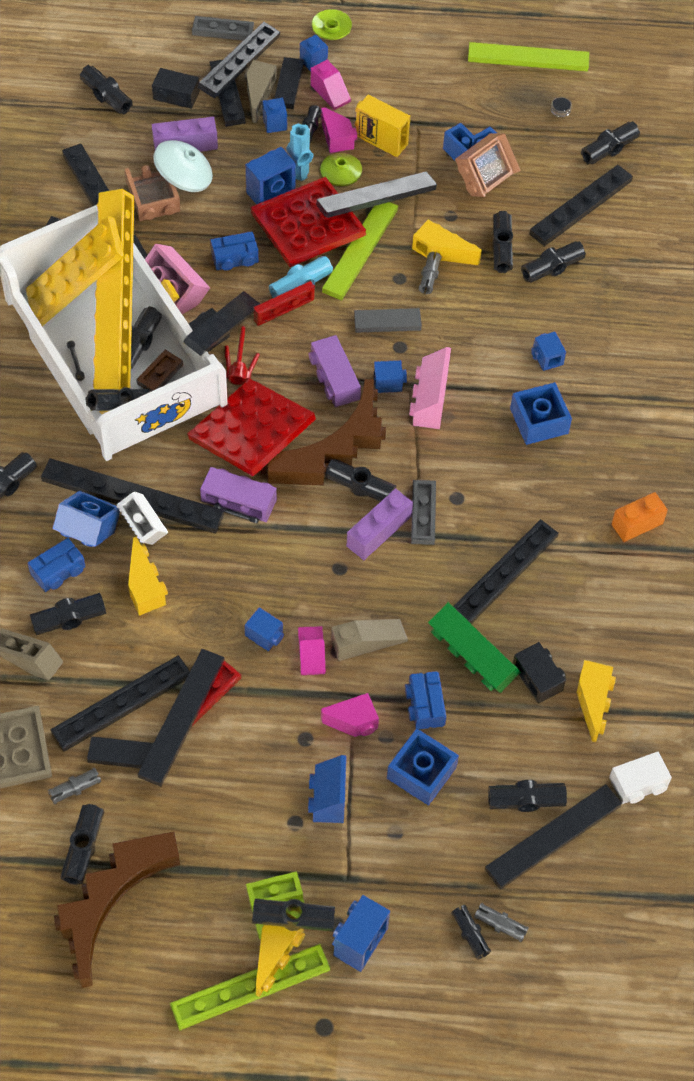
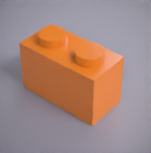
[611,492,668,542]

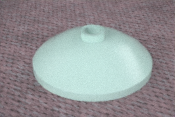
[153,140,213,192]

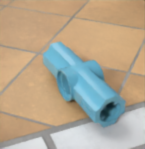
[286,123,313,181]
[269,256,333,298]

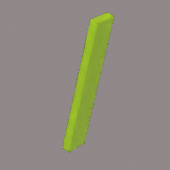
[468,42,589,71]
[322,202,398,301]
[170,944,330,1031]

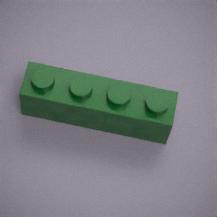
[428,602,521,693]

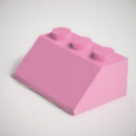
[145,244,210,314]
[409,347,451,429]

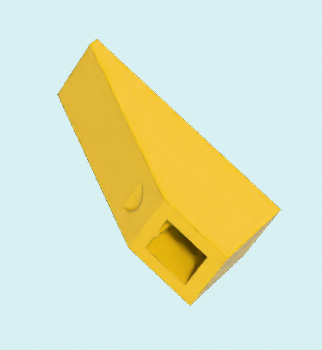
[412,220,481,265]
[128,536,168,616]
[576,660,616,743]
[256,913,305,997]

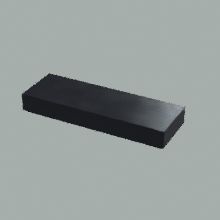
[274,57,304,109]
[87,736,153,769]

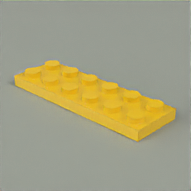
[25,216,124,327]

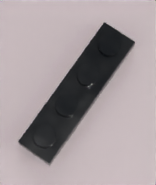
[209,60,246,127]

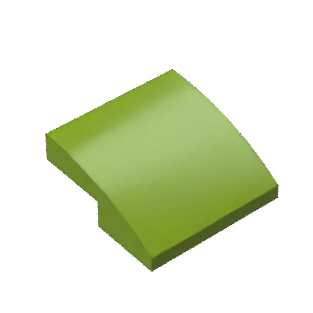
[246,871,305,940]

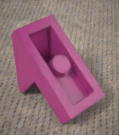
[298,626,326,675]

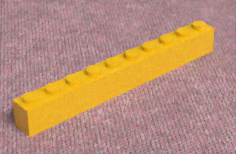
[93,189,134,415]

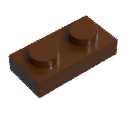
[136,349,184,392]

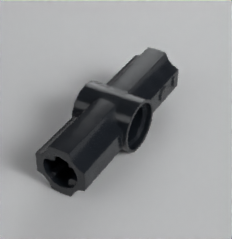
[79,64,133,115]
[581,121,640,165]
[492,211,513,273]
[521,241,586,283]
[131,306,162,369]
[85,387,150,411]
[0,452,37,499]
[325,458,397,502]
[30,593,107,636]
[488,780,567,812]
[60,804,105,885]
[252,899,335,932]

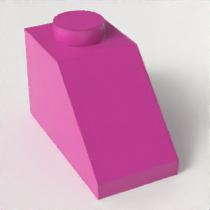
[311,59,351,110]
[321,108,357,153]
[321,693,379,737]

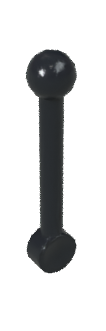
[67,340,85,381]
[213,503,259,524]

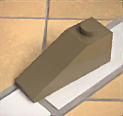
[244,60,277,123]
[331,619,408,661]
[0,628,64,680]

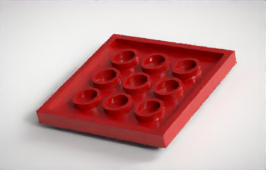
[250,177,366,267]
[187,378,316,476]

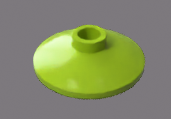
[312,9,352,40]
[320,153,362,186]

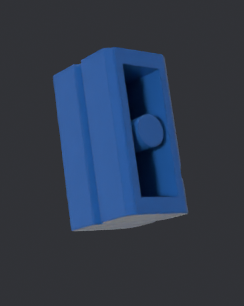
[210,231,259,271]
[27,538,85,592]
[405,671,446,729]

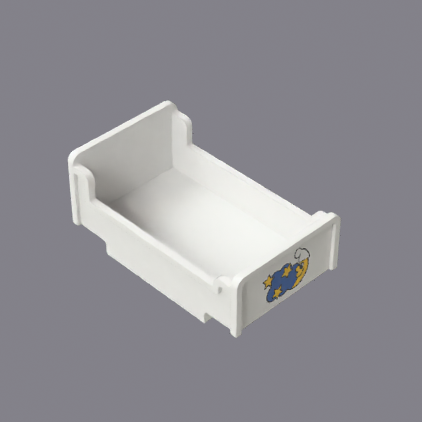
[0,205,228,461]

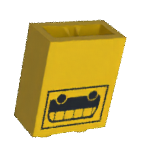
[355,94,410,157]

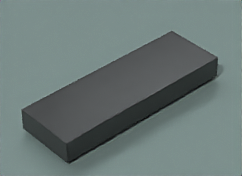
[192,16,254,41]
[354,308,422,333]
[411,480,436,545]

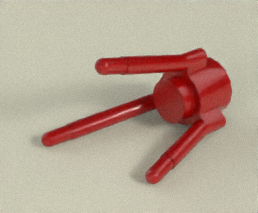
[224,326,260,385]

